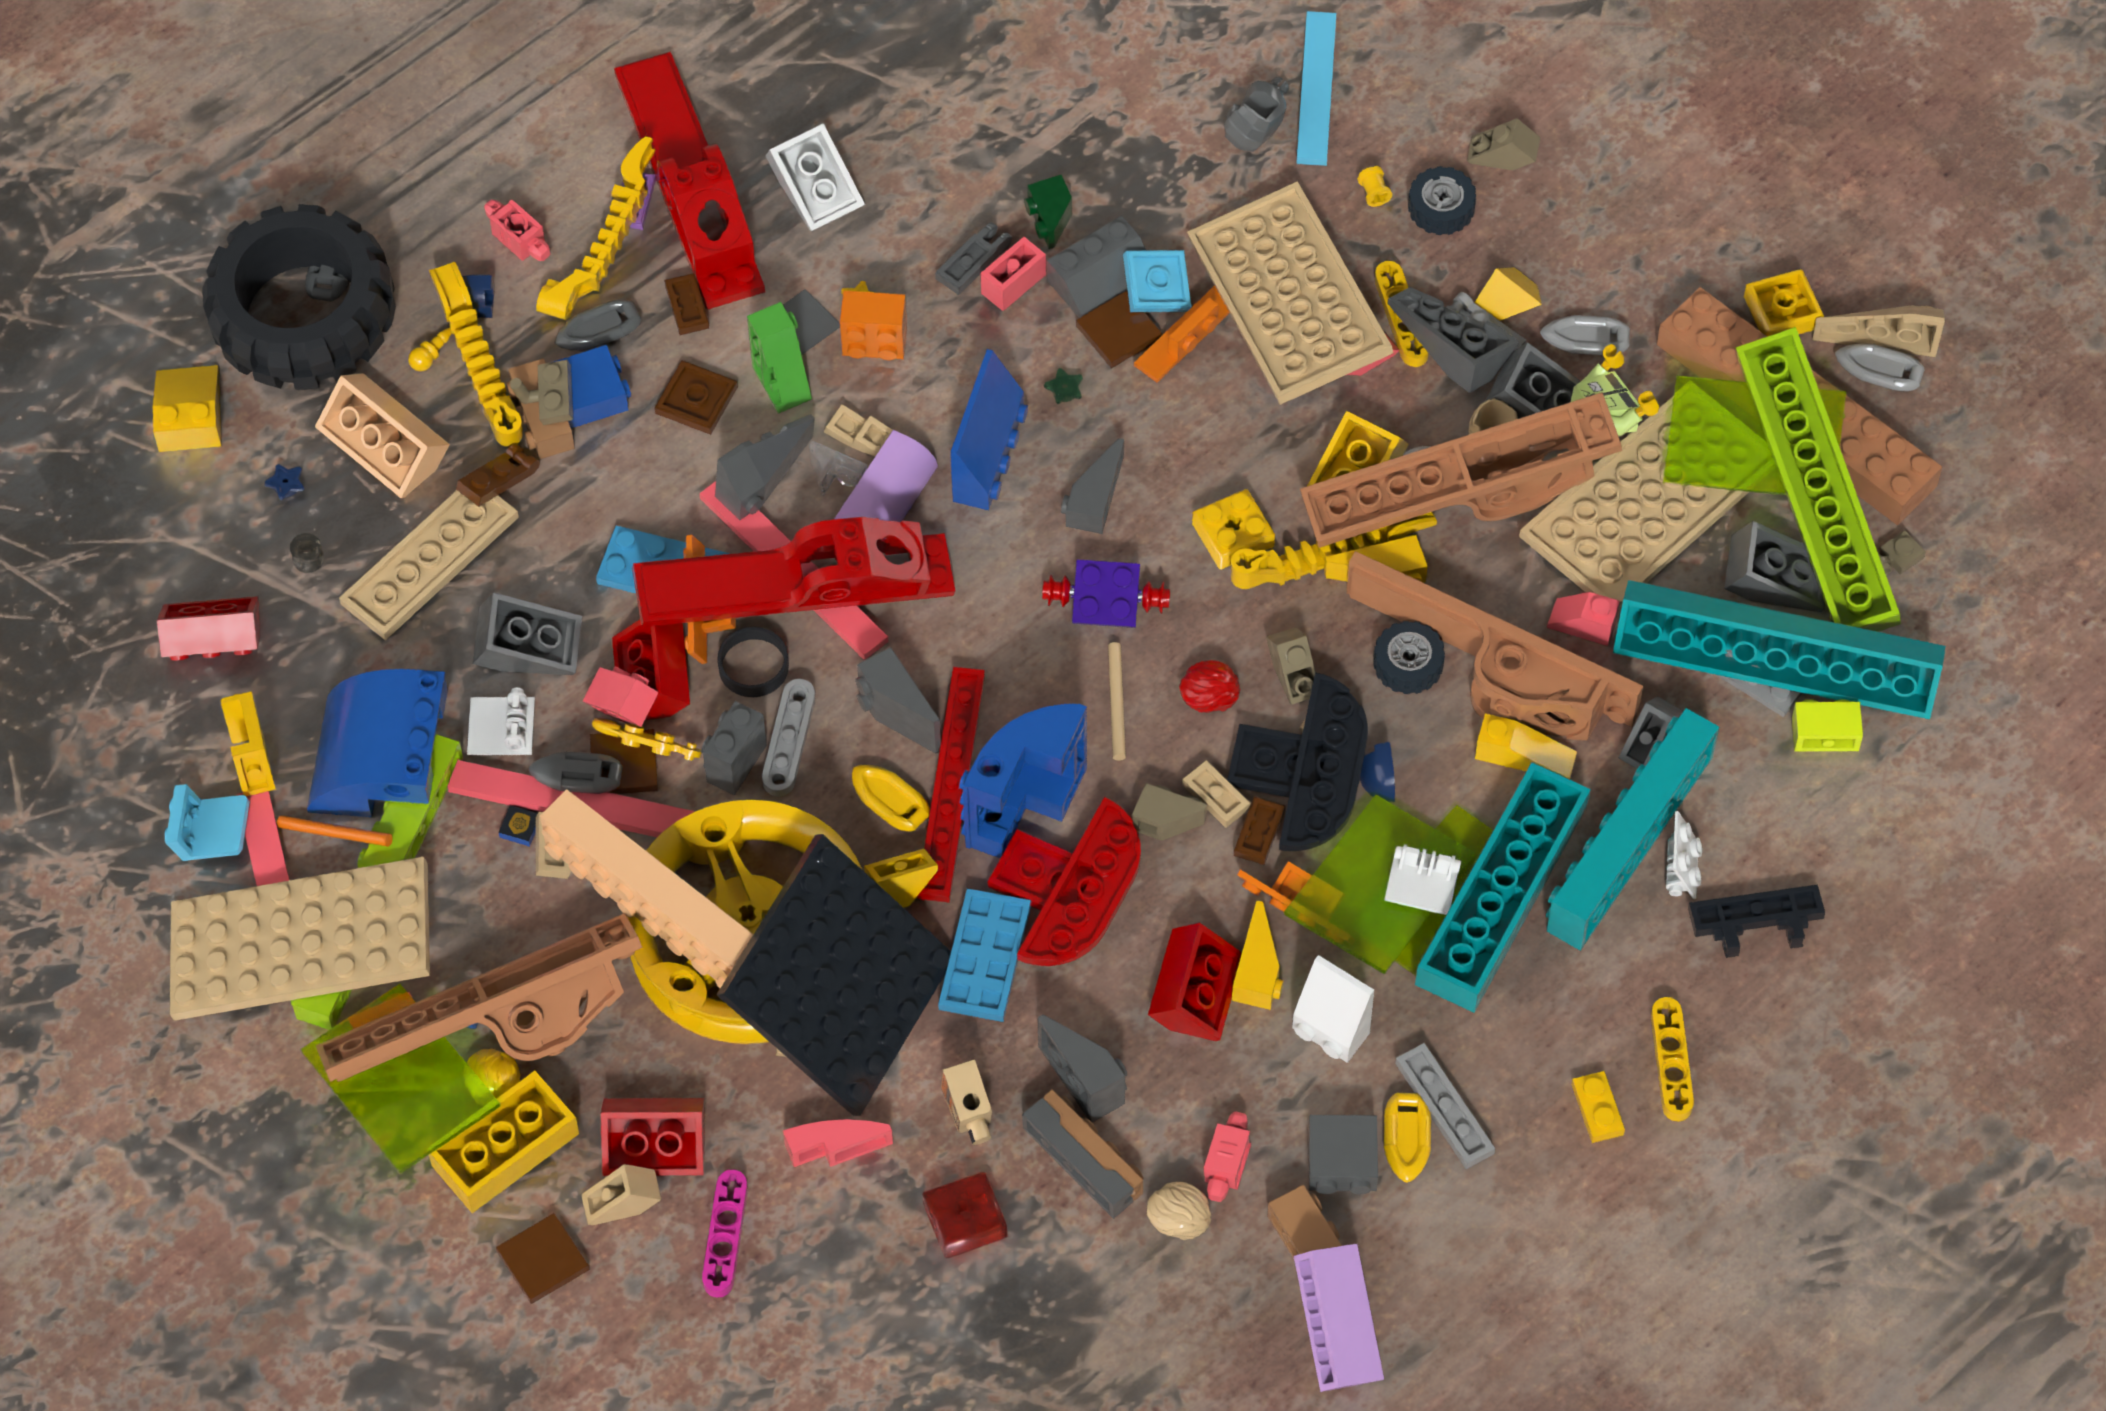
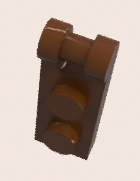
[456,443,540,507]

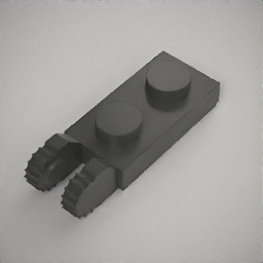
[935,222,1012,295]

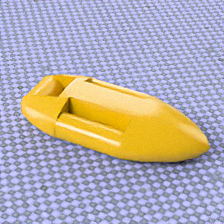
[852,765,930,832]
[1384,1093,1431,1183]

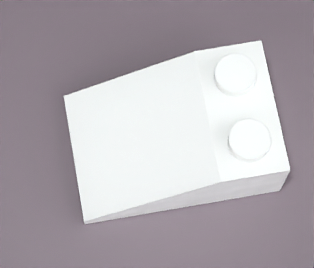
[766,124,865,232]
[1292,955,1374,1063]

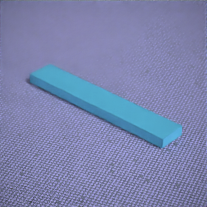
[1297,11,1337,166]

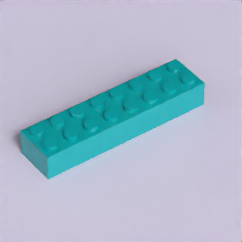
[1546,708,1720,951]
[1415,762,1591,1013]

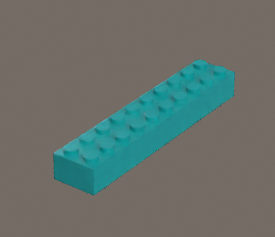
[1613,580,1946,719]

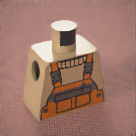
[941,1059,992,1145]

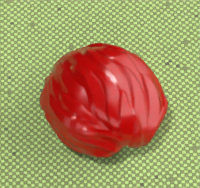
[1179,660,1241,713]

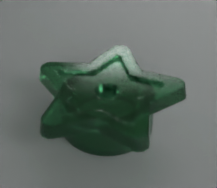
[1044,368,1083,404]

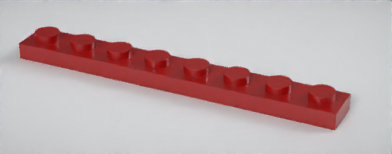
[917,667,985,903]

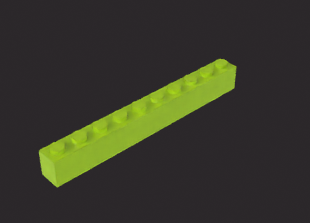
[291,734,463,1031]

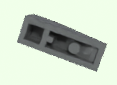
[1061,438,1124,534]

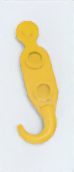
[592,718,702,761]

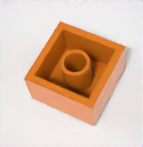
[840,291,907,360]

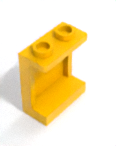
[220,691,276,797]

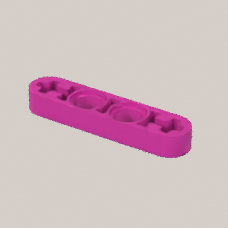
[702,1170,748,1298]

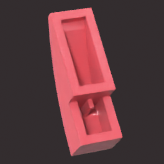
[783,1119,893,1167]

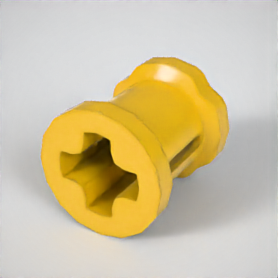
[1357,166,1393,207]

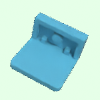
[165,784,250,861]

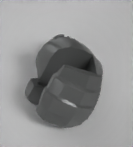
[1224,77,1289,152]

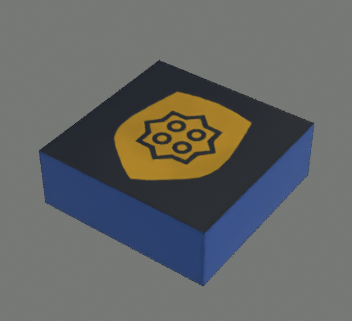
[498,805,538,847]

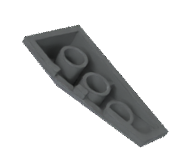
[1388,287,1519,393]
[715,414,815,520]

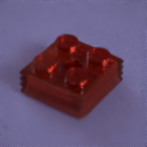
[922,1172,1008,1258]

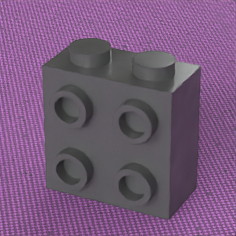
[701,701,767,795]
[1308,1115,1378,1194]

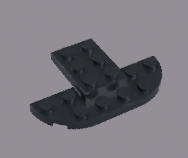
[1227,672,1368,851]

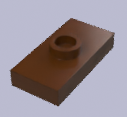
[664,273,709,335]
[1234,796,1285,865]

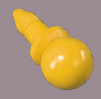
[408,328,452,372]

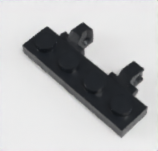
[1688,884,1825,958]

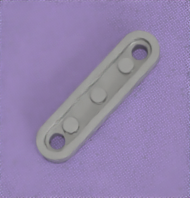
[762,679,815,797]

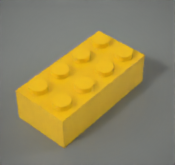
[427,1071,579,1213]

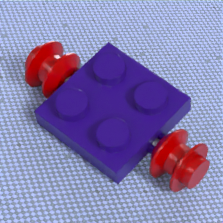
[1042,560,1170,628]

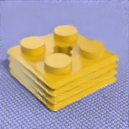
[1744,269,1824,337]
[1192,489,1275,569]

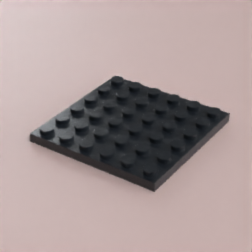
[716,834,951,1116]

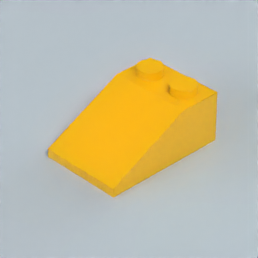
[153,365,221,452]
[1307,411,1409,486]

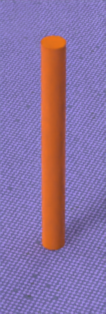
[277,815,393,847]

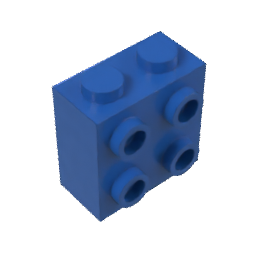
[550,345,631,428]

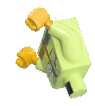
[1571,344,1659,436]

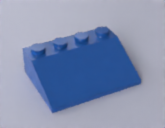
[951,349,1028,511]

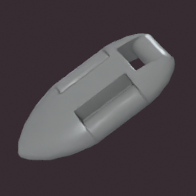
[1540,315,1630,355]
[1835,344,1925,391]

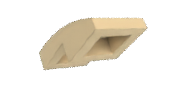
[824,404,893,456]

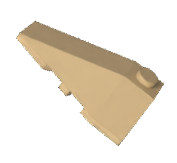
[1812,305,1945,357]

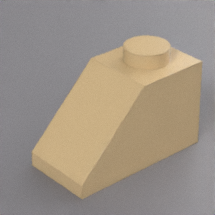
[581,1164,661,1225]

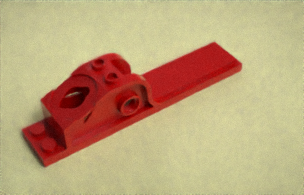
[614,51,765,310]
[632,517,956,627]

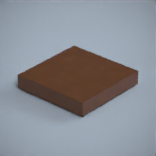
[1076,291,1162,368]
[654,360,738,435]
[590,729,658,794]
[496,1213,590,1304]

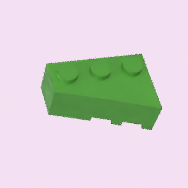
[747,302,812,414]

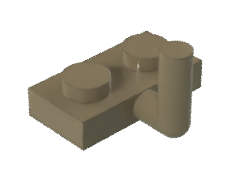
[510,360,573,425]

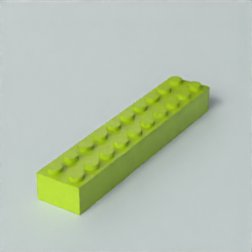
[1736,327,1901,632]

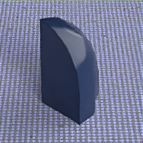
[462,275,495,318]
[1360,742,1395,802]

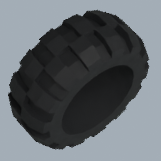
[202,204,396,391]

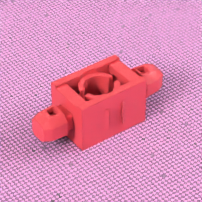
[484,199,551,261]
[1204,1112,1251,1202]

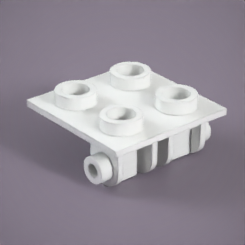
[467,688,535,755]
[1666,811,1702,899]
[1385,844,1461,915]

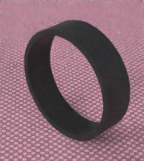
[717,627,789,698]

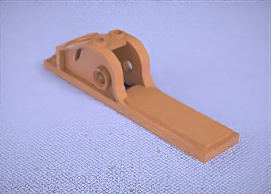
[1300,392,1622,548]
[1347,551,1643,741]
[316,913,642,1082]

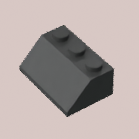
[1047,215,1146,318]

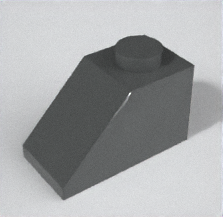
[1618,696,1683,769]

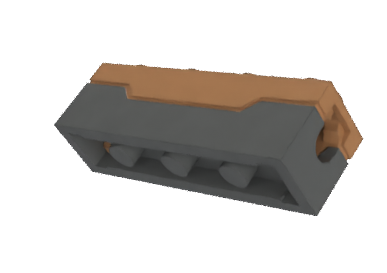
[1022,1089,1144,1219]

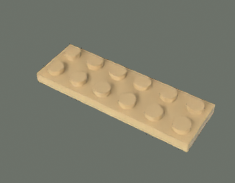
[339,490,519,641]

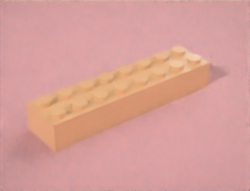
[540,789,753,988]

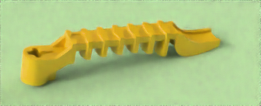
[536,136,655,320]
[429,262,523,447]
[1231,512,1437,589]

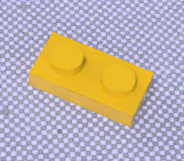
[1571,1071,1625,1143]

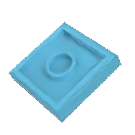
[1123,250,1191,312]

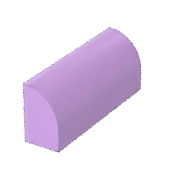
[834,430,938,539]
[1294,1244,1384,1392]

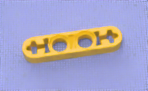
[1374,261,1429,367]
[1651,997,1694,1122]

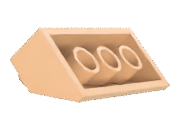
[315,373,450,498]

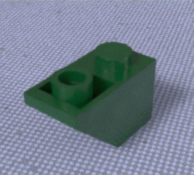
[1024,174,1072,249]

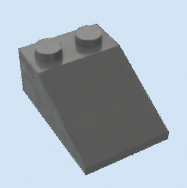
[1486,343,1581,419]
[1724,521,1825,612]
[473,592,582,675]
[855,647,941,754]
[1037,1015,1127,1123]

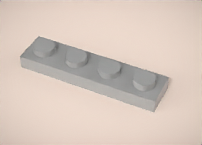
[1395,1043,1495,1169]

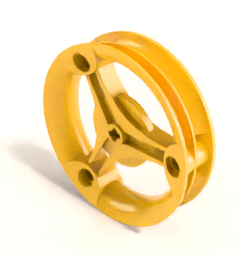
[626,800,862,1044]

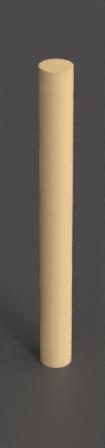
[1108,642,1126,761]

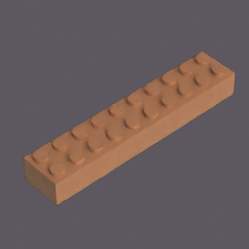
[1657,287,1942,526]

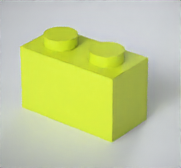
[1792,699,1863,752]

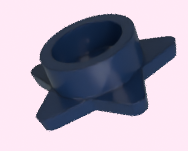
[264,464,305,500]

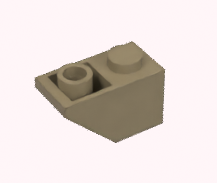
[1467,118,1540,171]
[1266,627,1315,705]
[1132,783,1207,841]

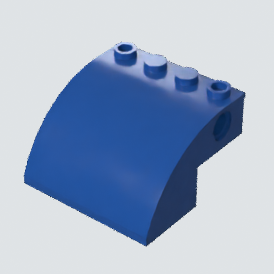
[307,669,448,818]
[959,704,1087,858]

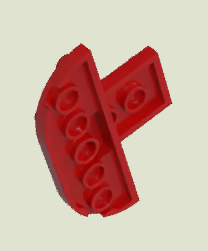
[988,797,1141,966]

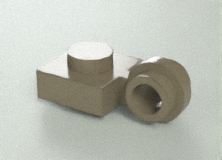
[1879,530,1926,576]

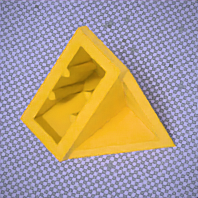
[1474,267,1542,321]

